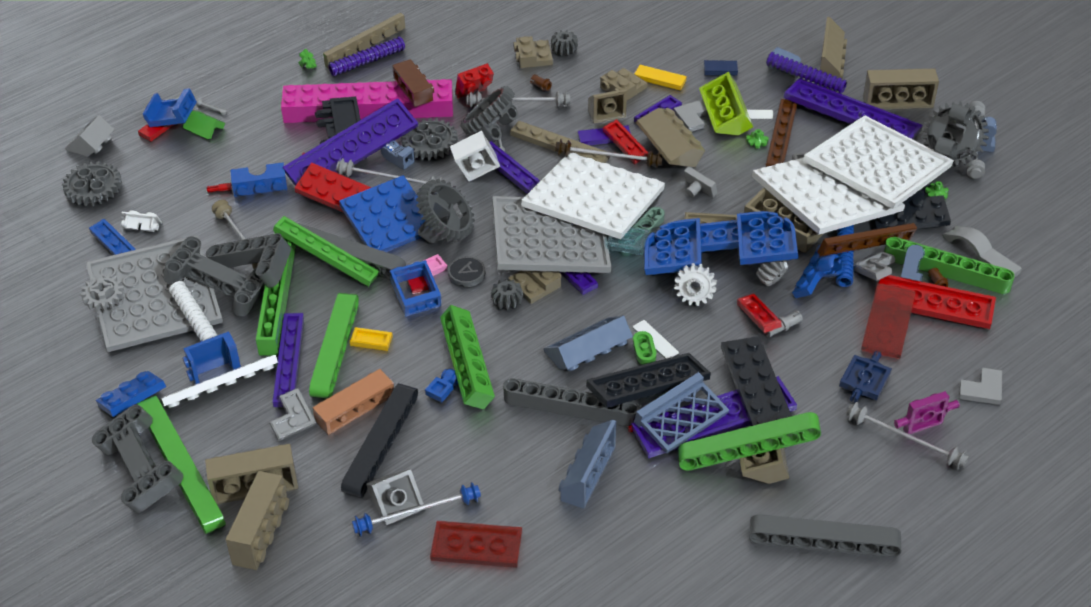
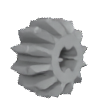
[756,260,788,286]

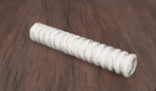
[169,281,218,342]

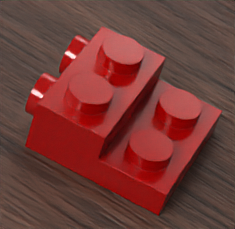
[455,63,494,98]

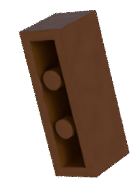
[392,59,434,107]

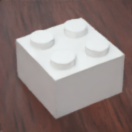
[450,131,500,181]

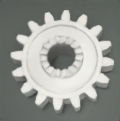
[674,263,717,306]

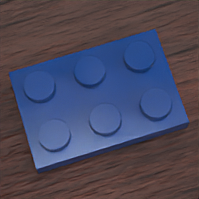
[96,371,166,417]

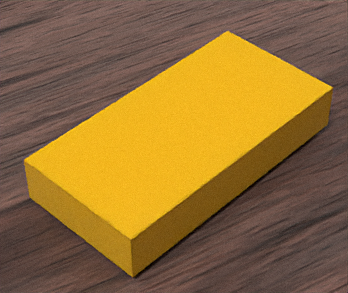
[350,327,393,351]

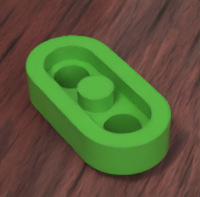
[633,331,656,365]

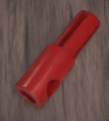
[206,183,232,192]

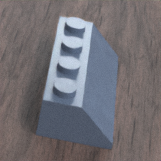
[543,315,633,371]
[558,420,616,509]

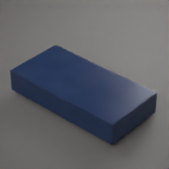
[704,60,738,76]

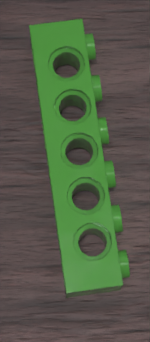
[440,305,495,410]

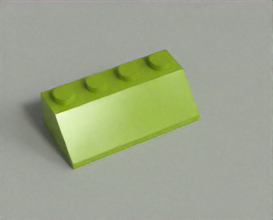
[699,72,753,135]

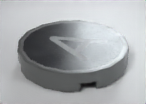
[448,256,485,287]

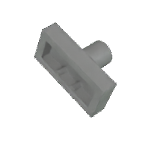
[684,166,718,198]

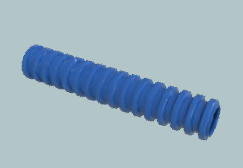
[836,225,854,287]

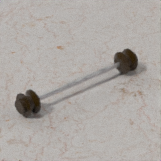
[555,139,663,169]

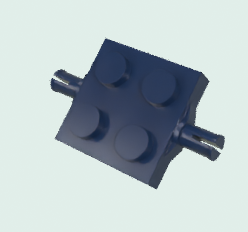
[839,351,892,403]

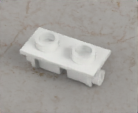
[121,210,162,232]

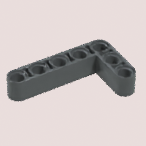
[206,233,291,288]

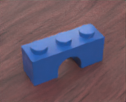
[230,162,288,197]

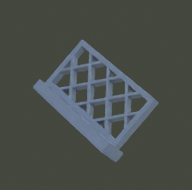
[634,372,729,453]

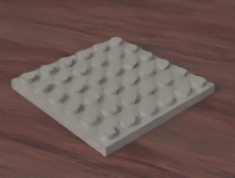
[492,196,611,273]
[86,235,223,352]

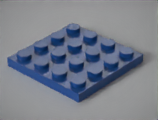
[339,175,426,252]

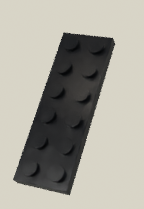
[721,336,792,426]
[586,353,711,408]

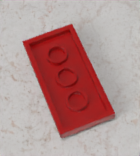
[295,162,372,213]

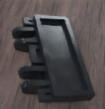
[315,96,367,160]

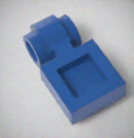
[425,369,458,403]

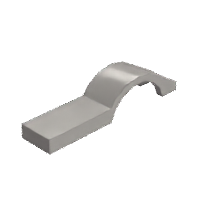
[943,226,1022,278]

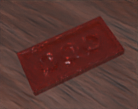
[861,283,916,359]
[430,521,522,568]

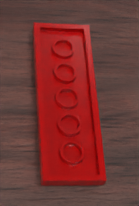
[874,275,996,329]

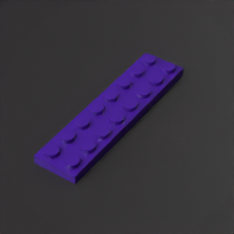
[783,78,923,140]
[283,98,418,186]
[632,376,797,459]

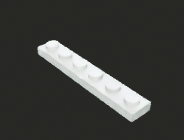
[159,355,278,408]

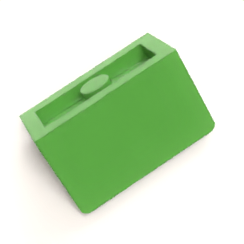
[183,110,225,139]

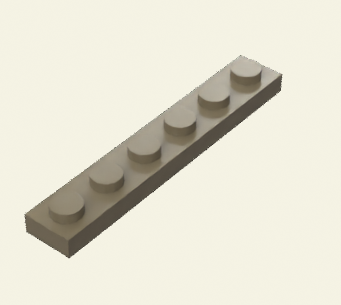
[323,12,405,69]
[510,121,610,163]

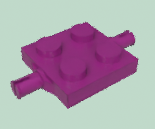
[894,391,960,434]

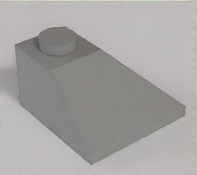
[366,469,424,525]

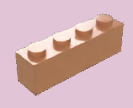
[312,369,394,435]

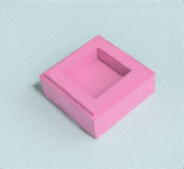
[423,254,448,276]

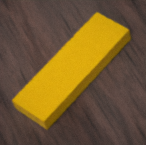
[634,65,687,91]

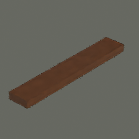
[765,99,797,167]
[817,223,917,256]

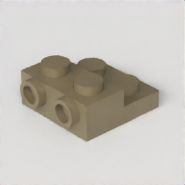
[513,36,553,68]
[600,68,647,100]
[508,270,562,304]

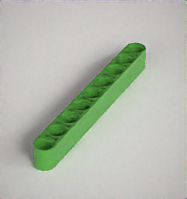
[137,395,226,534]

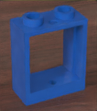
[390,260,441,317]

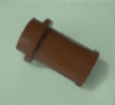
[530,74,552,91]
[928,268,948,287]

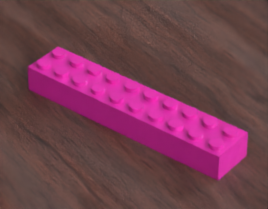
[281,79,453,123]

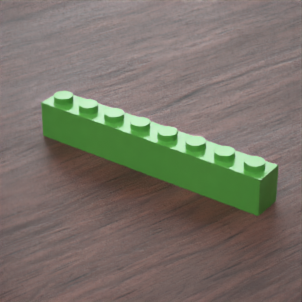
[256,232,296,356]

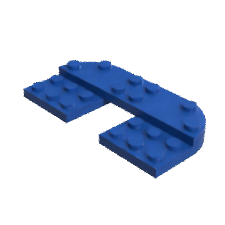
[644,211,798,275]

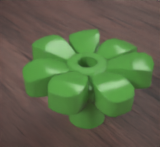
[298,49,317,69]
[746,129,769,149]
[925,181,949,199]

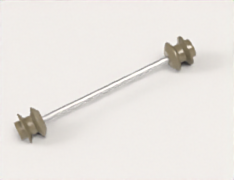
[212,200,258,269]

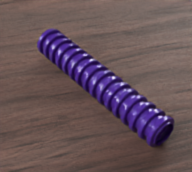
[328,36,405,77]
[766,52,847,94]

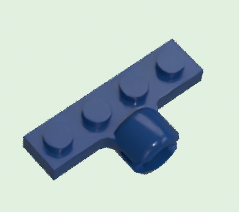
[792,244,843,298]

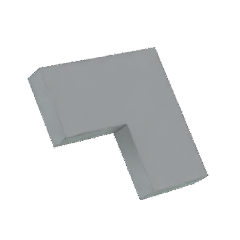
[673,99,708,132]
[853,251,895,281]
[959,368,1002,405]
[270,388,316,441]

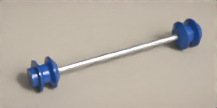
[352,482,481,537]

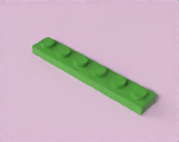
[273,216,379,287]

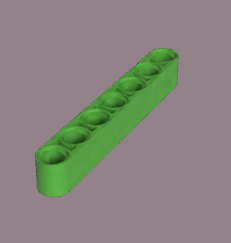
[884,237,1015,294]
[309,293,359,399]
[678,412,821,471]

